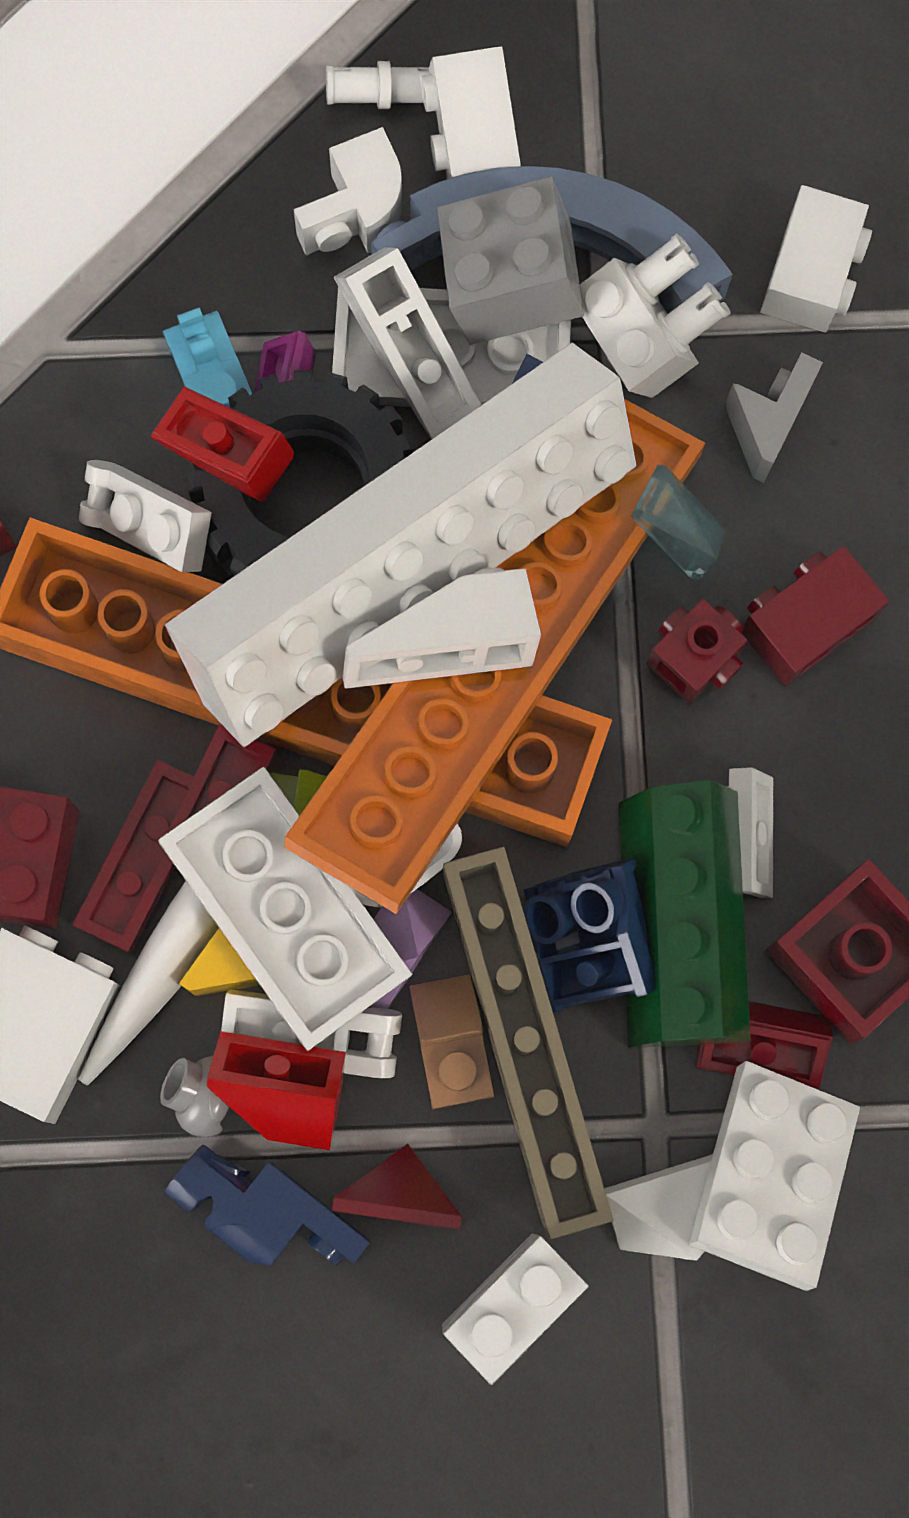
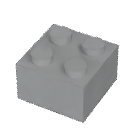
[437,176,584,345]

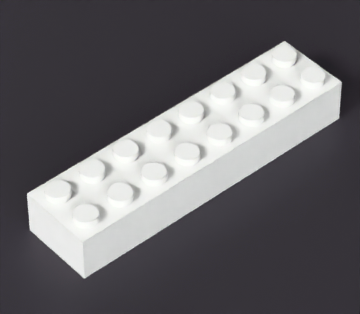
[165,343,637,747]

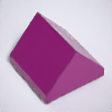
[254,330,316,392]

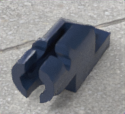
[164,1145,371,1265]

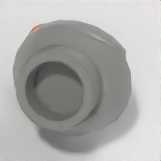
[160,1056,236,1137]

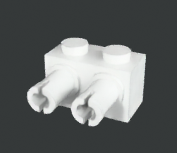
[580,234,731,398]

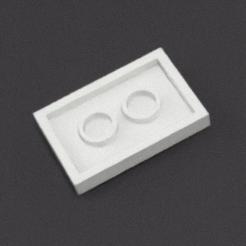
[688,1061,860,1291]

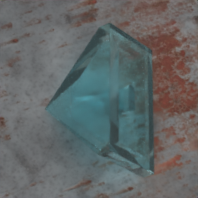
[631,465,726,580]

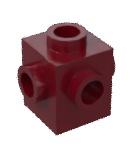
[646,599,748,705]

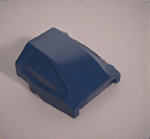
[523,859,655,1013]

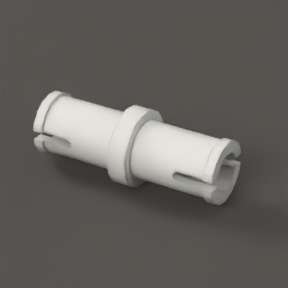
[326,61,430,109]

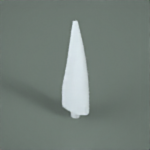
[78,881,219,1085]

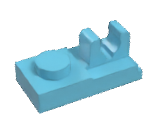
[163,308,252,408]

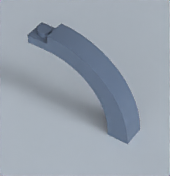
[371,166,733,314]

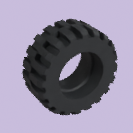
[188,370,417,581]

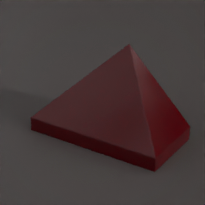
[332,1143,462,1230]

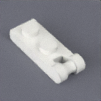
[78,460,212,572]
[221,989,402,1078]

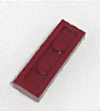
[72,759,194,954]

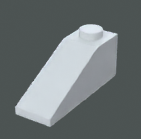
[334,247,481,439]
[343,567,541,689]

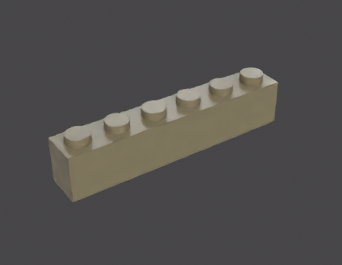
[443,847,614,1239]

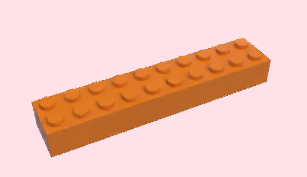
[0,517,612,848]

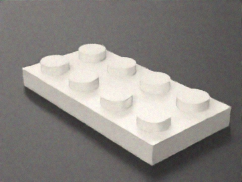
[332,287,571,407]
[158,767,413,1051]

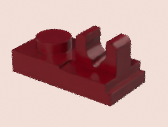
[167,724,278,833]

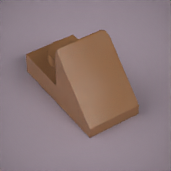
[409,974,494,1110]

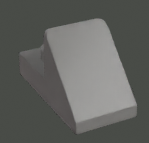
[725,352,823,483]

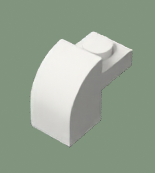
[293,127,402,255]

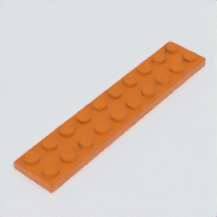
[284,399,705,914]

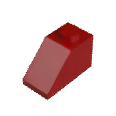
[207,1031,346,1151]

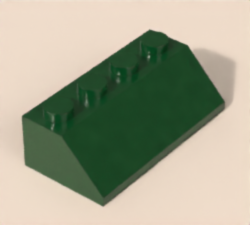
[619,780,751,1048]

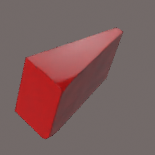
[151,386,294,502]

